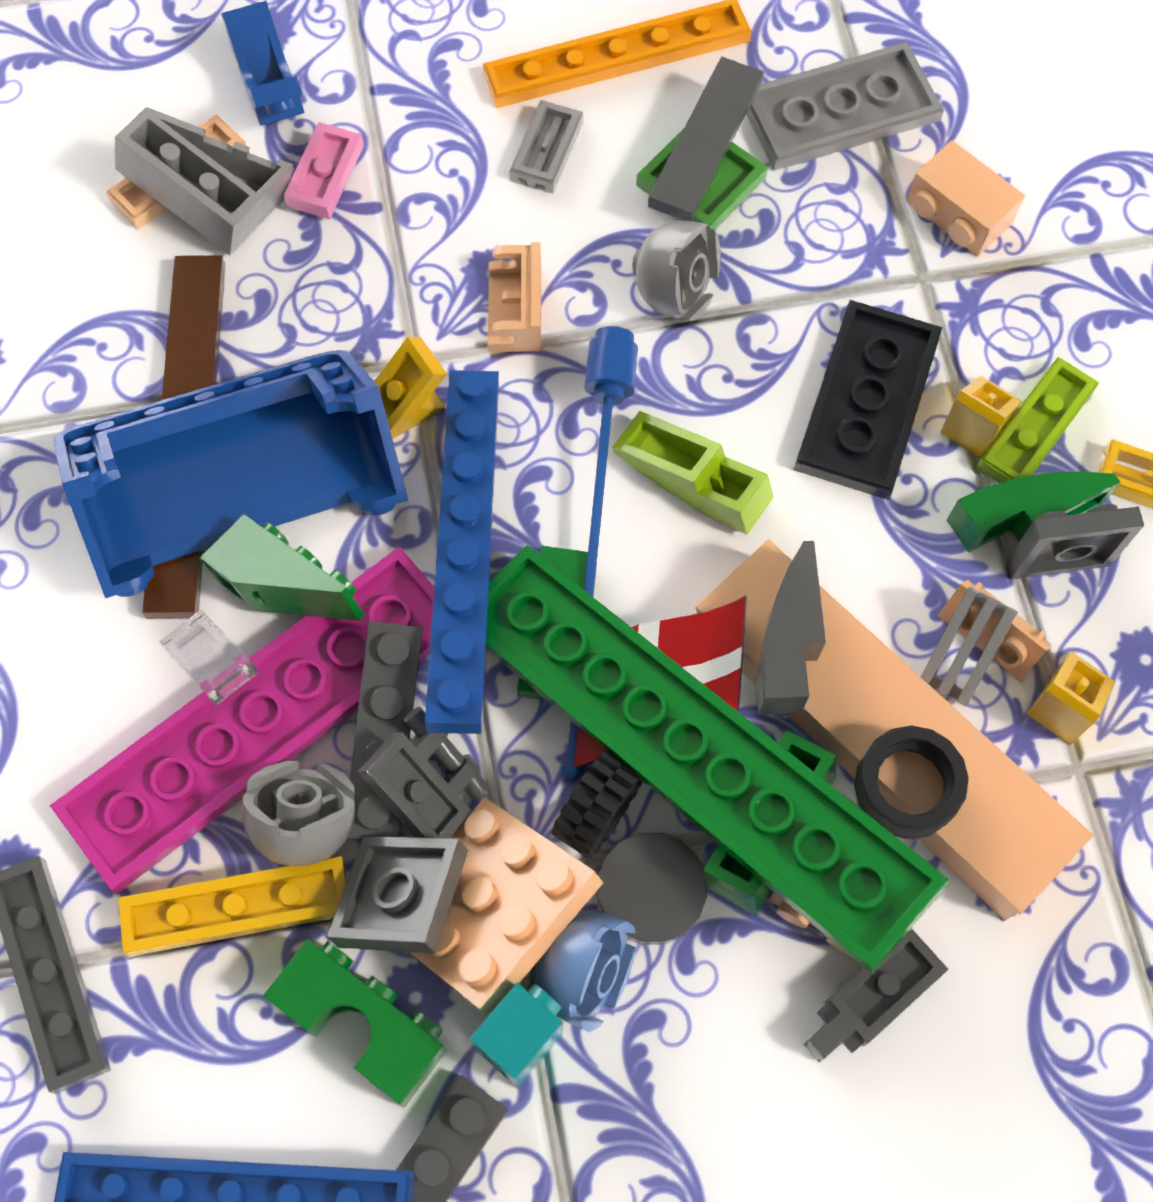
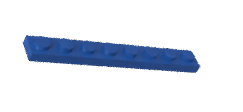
[425,370,499,734]

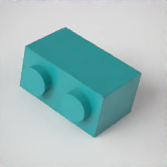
[469,982,563,1088]

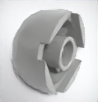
[632,220,721,321]
[243,761,355,866]

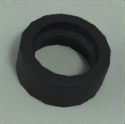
[854,725,969,839]

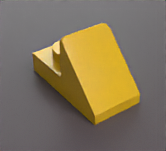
[374,337,447,439]

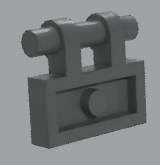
[357,707,489,838]

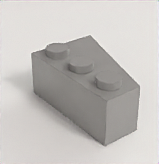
[115,106,293,256]

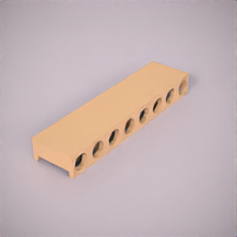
[695,539,1094,921]

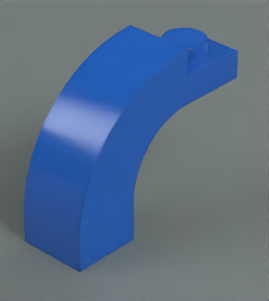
[221,0,305,126]

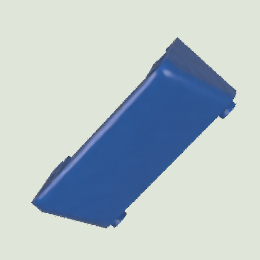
[53,350,409,599]

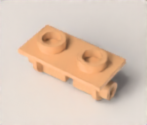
[938,579,1051,681]

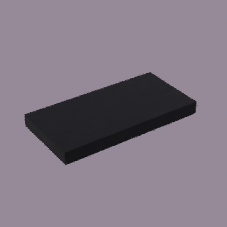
[793,300,943,500]

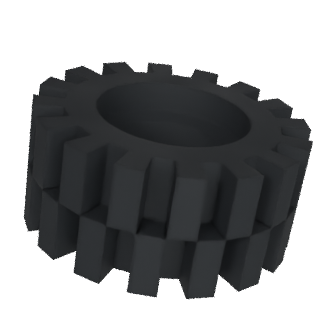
[551,751,643,859]

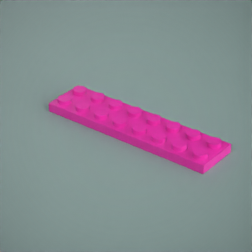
[49,546,434,894]

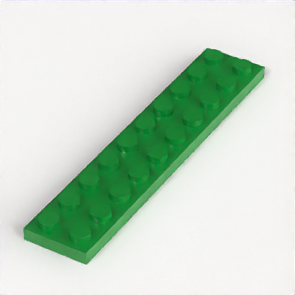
[486,545,949,974]

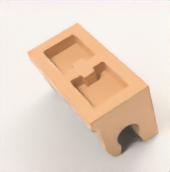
[488,242,541,352]

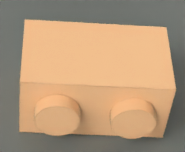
[906,140,1026,257]

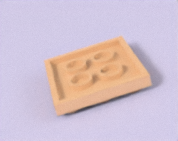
[408,797,603,1017]

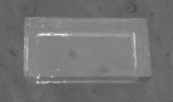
[159,610,259,706]

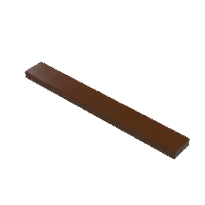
[142,255,226,619]

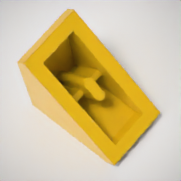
[940,375,1023,458]
[1026,651,1116,745]

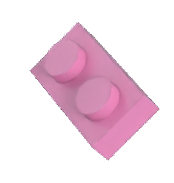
[284,122,364,219]

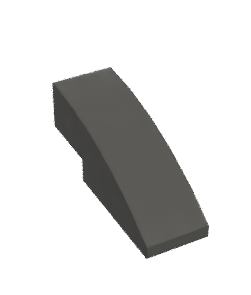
[757,540,826,715]

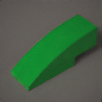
[946,471,1121,553]

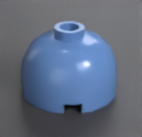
[534,910,636,1032]

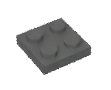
[1006,504,1145,579]
[327,836,468,954]

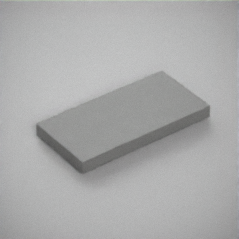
[746,41,944,171]

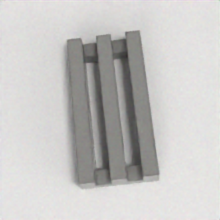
[509,100,584,194]
[921,587,1019,707]

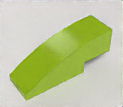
[612,411,774,535]

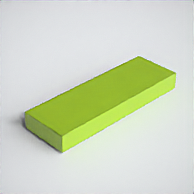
[976,356,1100,483]

